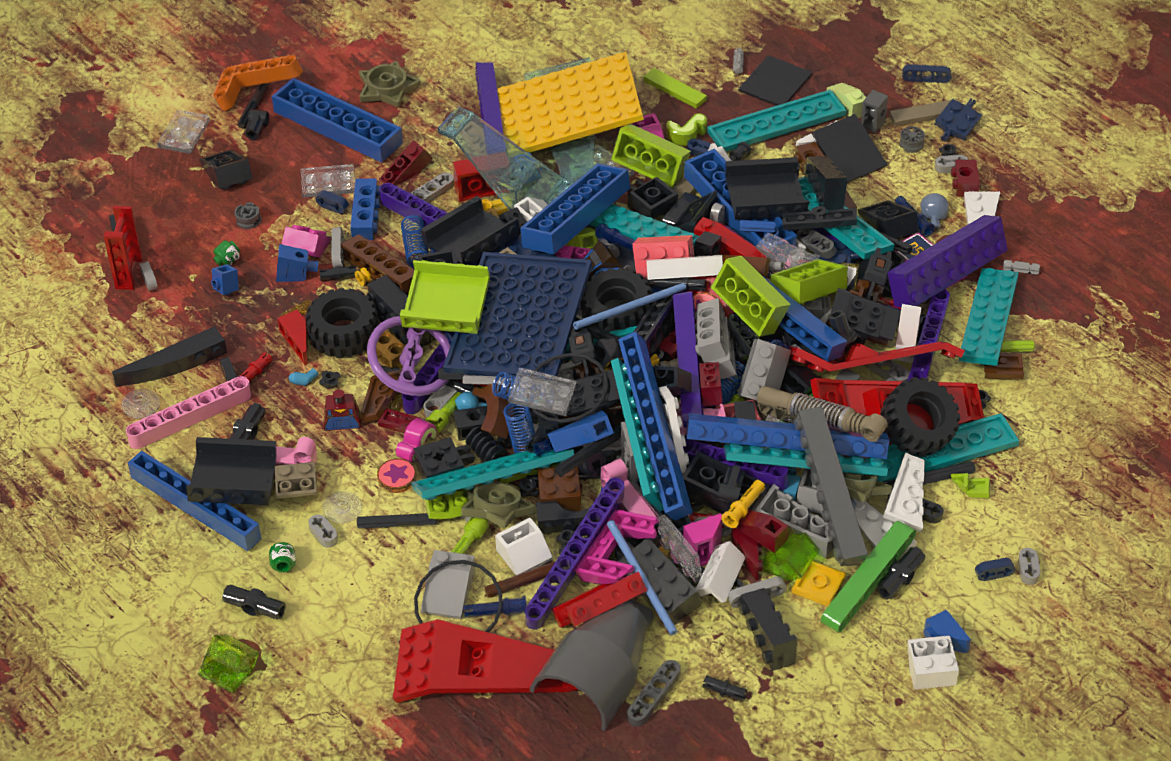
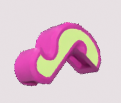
[396,418,437,463]

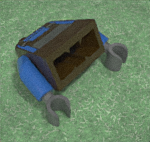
[583,240,633,281]

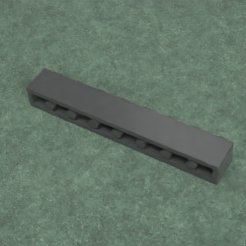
[794,406,868,566]

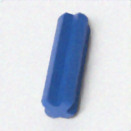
[739,220,776,233]

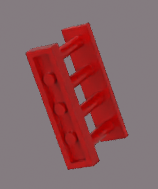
[103,206,143,290]
[551,571,647,628]

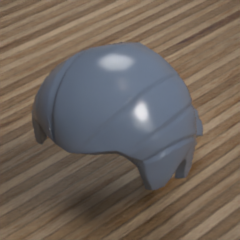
[920,193,949,230]

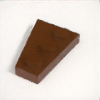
[359,369,402,423]

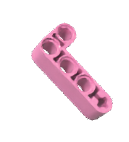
[274,437,317,473]
[601,458,659,522]

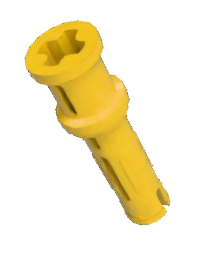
[722,480,765,528]

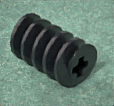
[465,426,508,462]
[572,446,606,477]

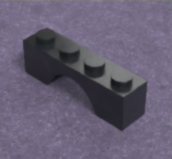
[536,497,618,534]

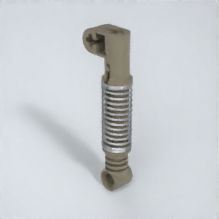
[757,386,888,442]

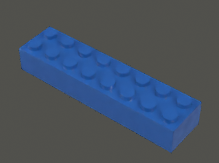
[272,78,403,163]
[684,149,797,260]
[520,163,630,254]

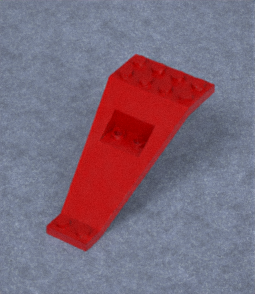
[786,342,965,373]
[810,378,984,445]
[393,619,578,703]

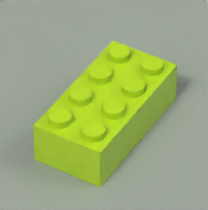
[611,124,691,188]
[711,256,791,337]
[771,259,848,305]

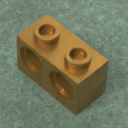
[368,330,411,368]

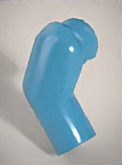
[289,368,318,386]

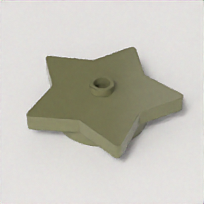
[359,61,421,107]
[842,472,892,503]
[461,482,536,528]

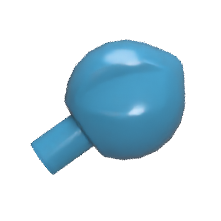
[455,391,487,410]

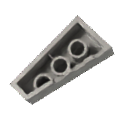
[755,484,834,558]

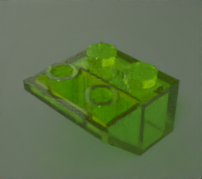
[762,532,820,581]
[198,634,260,693]

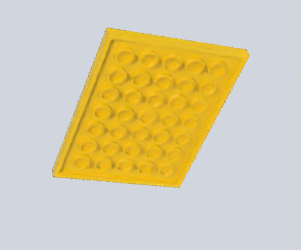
[497,52,644,158]

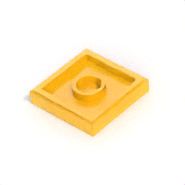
[792,559,846,607]

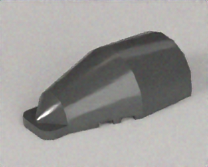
[530,599,653,731]

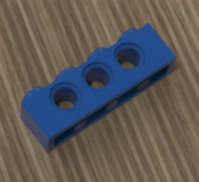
[350,178,380,241]

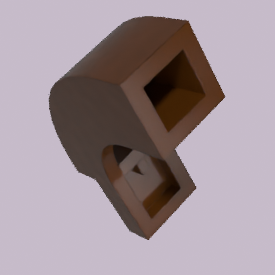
[472,384,514,439]

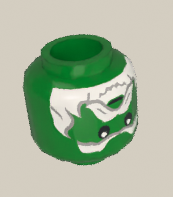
[213,240,240,266]
[269,542,296,573]

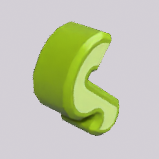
[666,114,707,146]

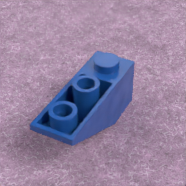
[548,411,614,452]

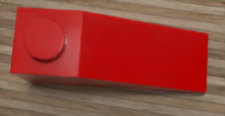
[277,310,308,365]

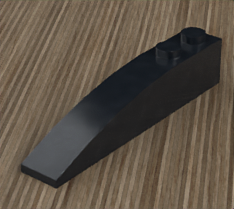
[112,326,227,387]

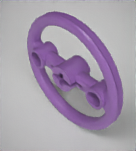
[367,316,451,396]

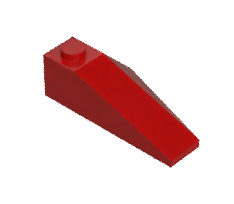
[694,217,768,258]

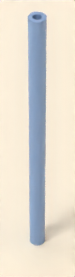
[573,283,686,330]
[607,520,678,636]

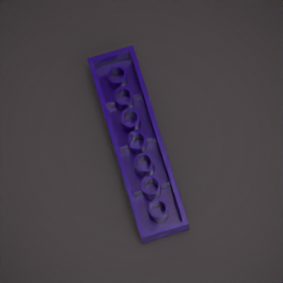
[887,215,1008,308]

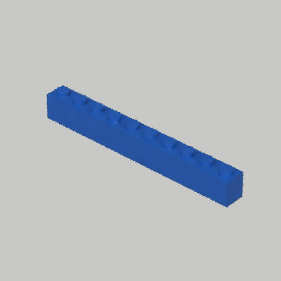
[618,332,693,521]
[686,413,889,459]

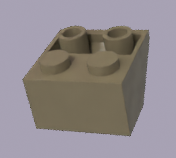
[275,462,318,499]

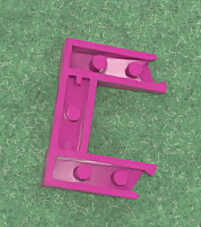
[575,509,658,584]

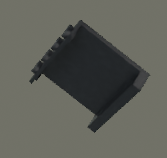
[724,157,809,220]
[421,196,521,265]
[187,437,277,505]

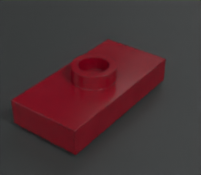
[378,408,420,433]

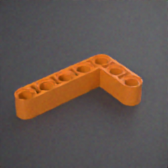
[213,55,303,111]

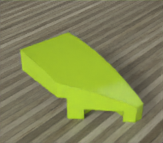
[951,473,990,498]

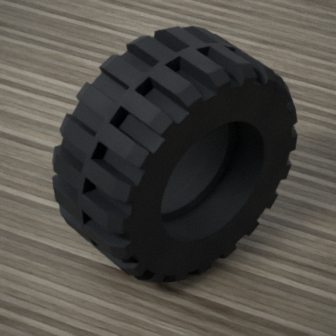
[581,268,652,332]
[306,288,379,358]
[880,377,960,457]

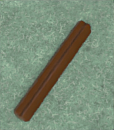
[484,561,556,598]

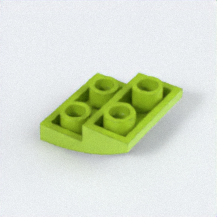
[424,488,469,519]

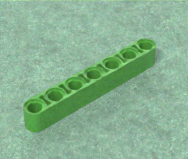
[820,520,916,633]

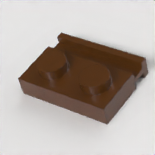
[983,353,1024,379]

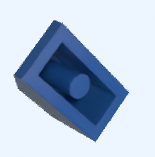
[923,610,971,653]

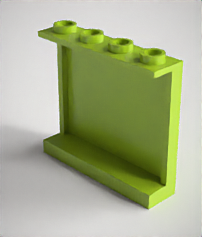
[400,260,490,334]

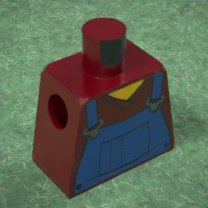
[324,389,361,431]

